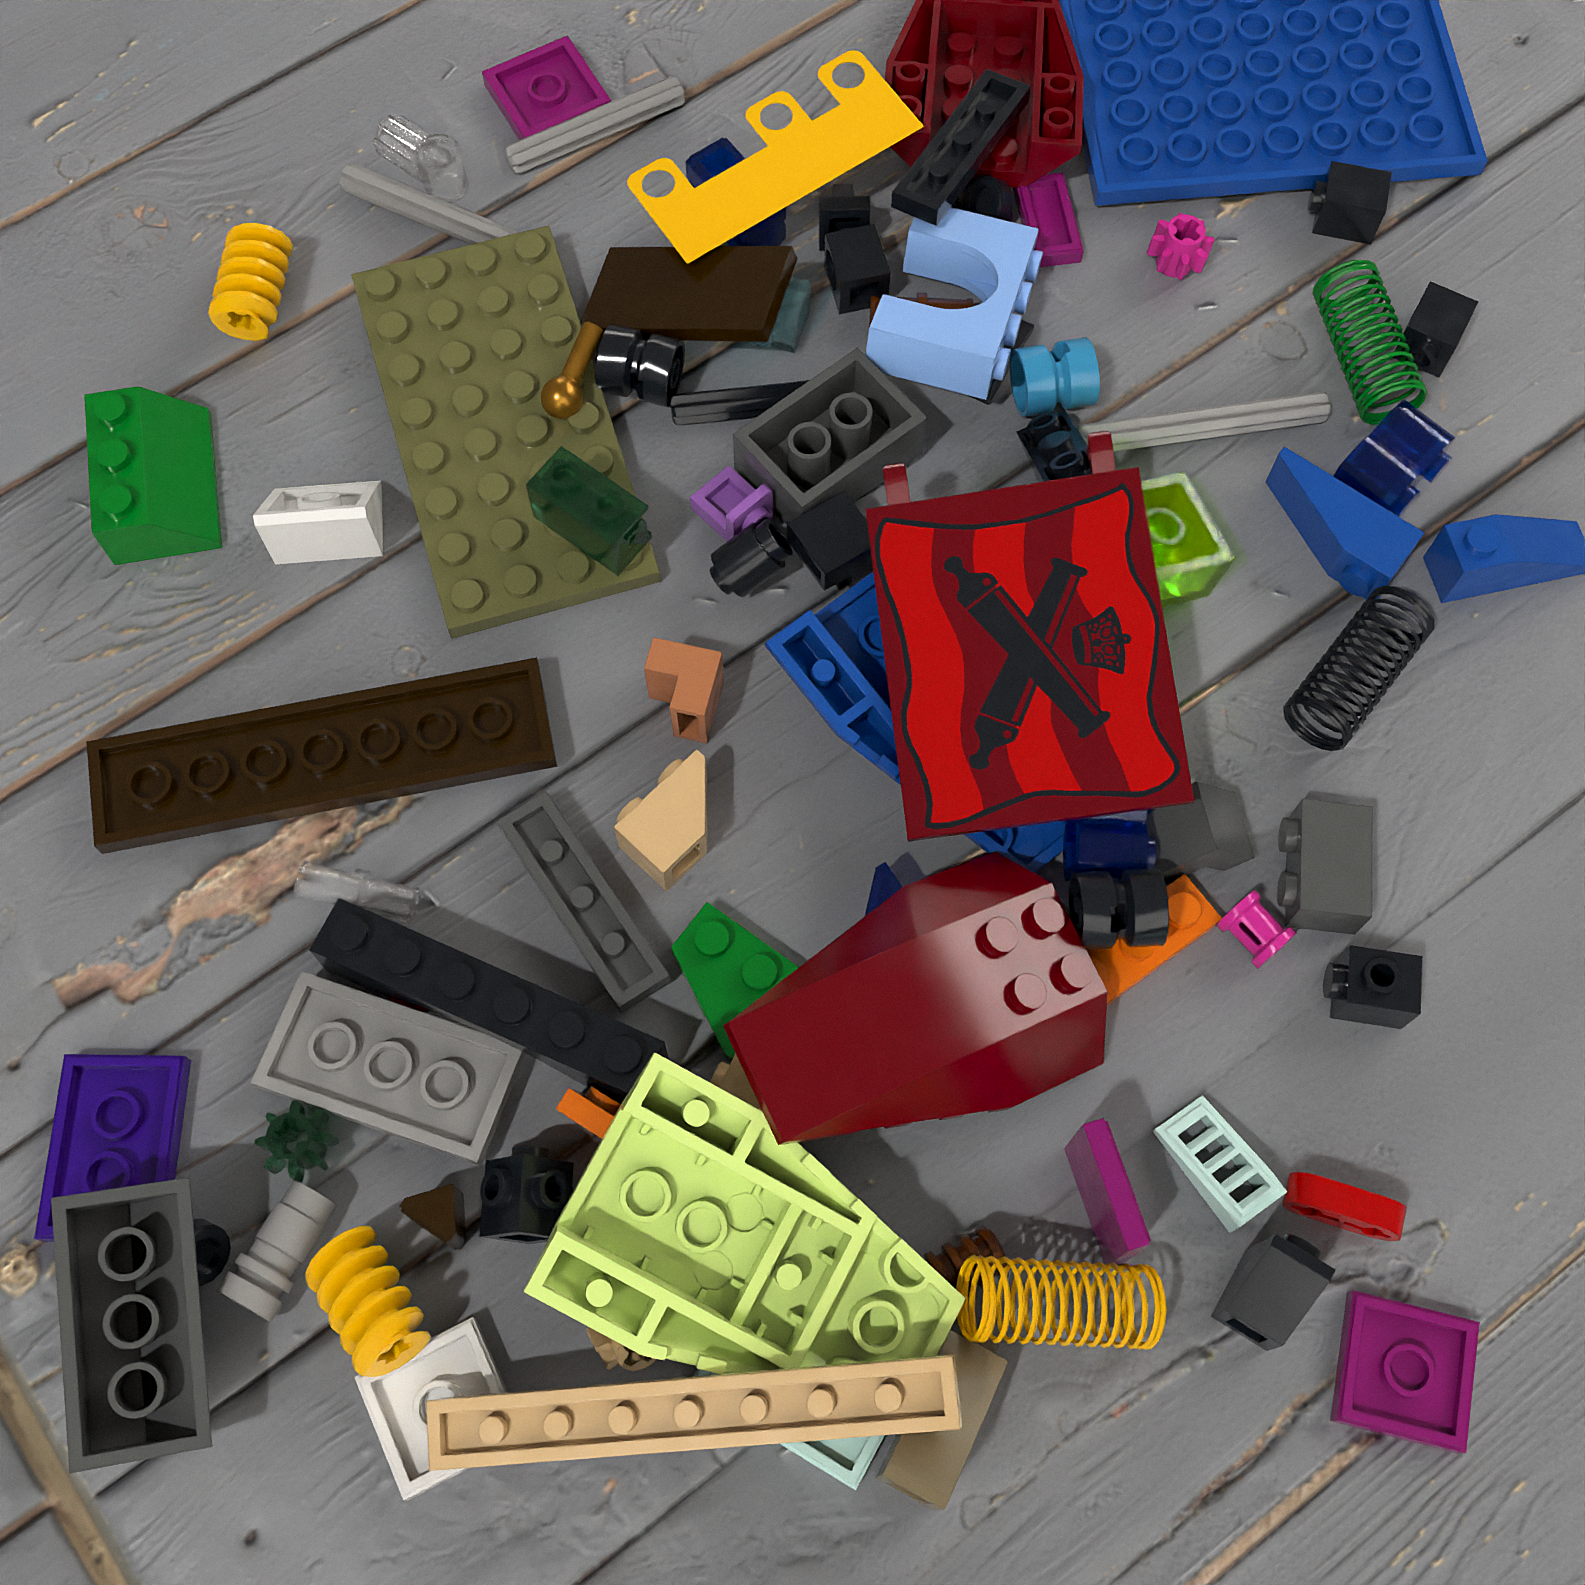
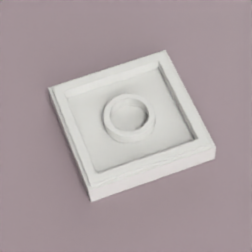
[354,1317,507,1501]

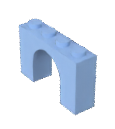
[866,207,1043,400]

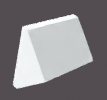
[253,481,383,564]

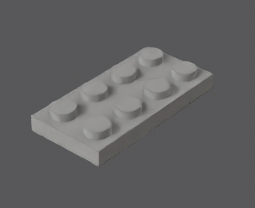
[250,971,526,1166]

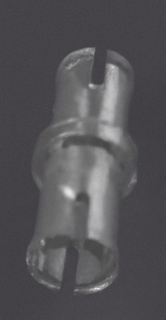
[294,861,420,924]

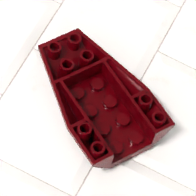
[885,0,1084,188]

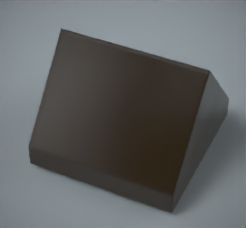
[399,1184,466,1251]

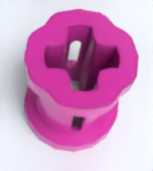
[1216,890,1297,969]

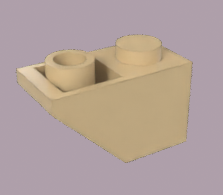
[614,749,707,892]

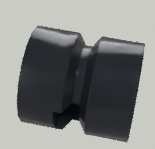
[595,323,685,408]
[1069,868,1169,950]

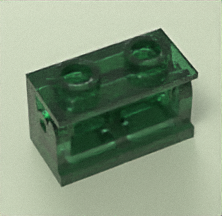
[526,446,652,576]

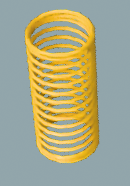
[956,1255,1167,1350]

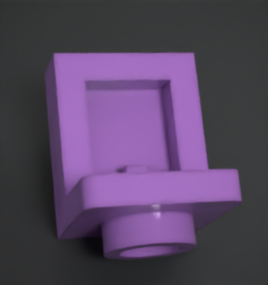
[690,465,773,541]

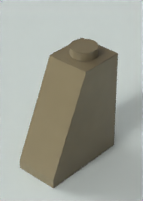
[876,1330,1008,1511]

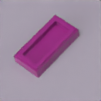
[1013,172,1084,267]

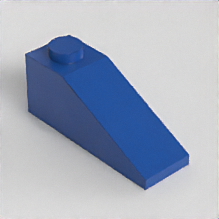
[1266,446,1424,600]
[1423,514,1585,603]

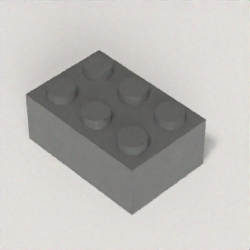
[733,347,927,524]

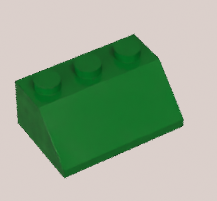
[84,386,222,565]

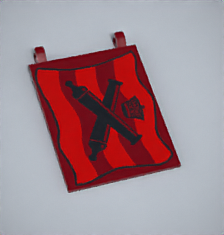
[865,431,1194,842]

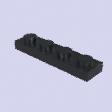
[891,69,1031,226]

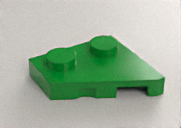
[671,902,799,1063]

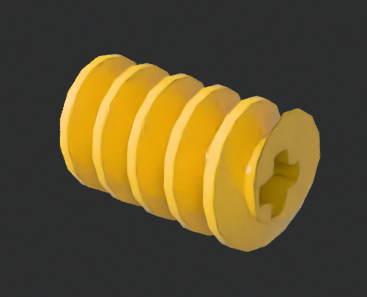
[208,223,293,341]
[305,1226,431,1377]

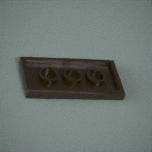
[580,246,798,342]

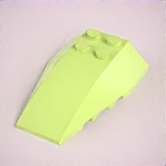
[524,1052,966,1374]

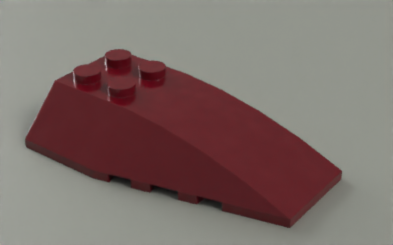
[723,851,1108,1145]

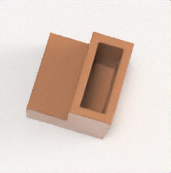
[644,637,724,744]

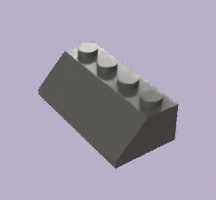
[51,1178,213,1474]

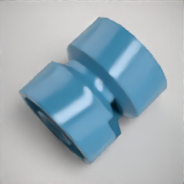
[1009,337,1100,417]

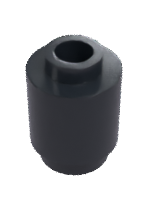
[709,519,793,597]

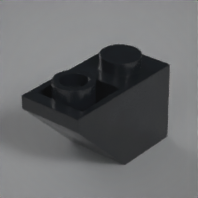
[1211,1234,1336,1351]

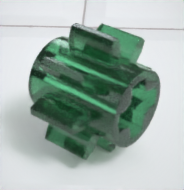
[254,1100,339,1183]

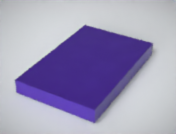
[34,1054,191,1242]

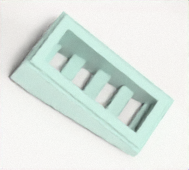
[1153,1095,1287,1233]

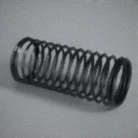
[1283,586,1434,751]

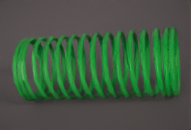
[1312,260,1428,425]

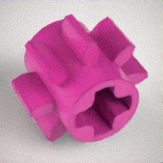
[1147,213,1215,280]

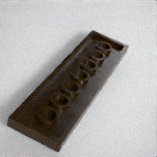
[86,657,558,854]

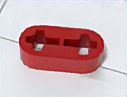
[1282,1172,1407,1241]

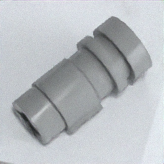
[216,1181,336,1322]

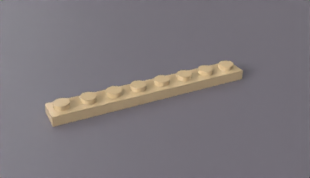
[426,1355,962,1471]

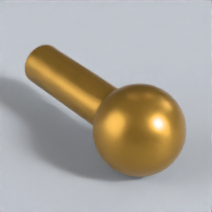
[541,321,603,419]

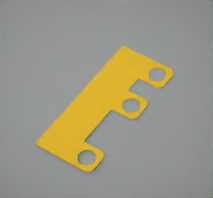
[627,50,924,264]

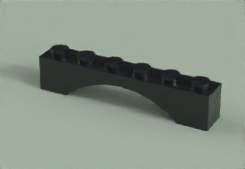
[309,898,669,1103]

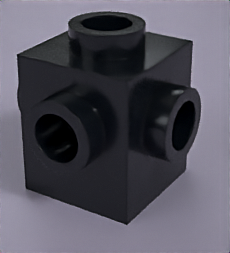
[479,1146,574,1244]

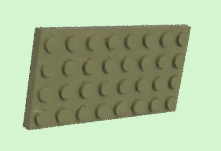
[351,225,661,639]

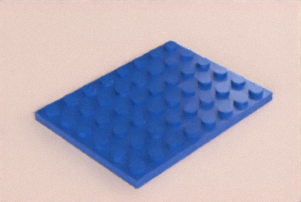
[1059,0,1488,206]

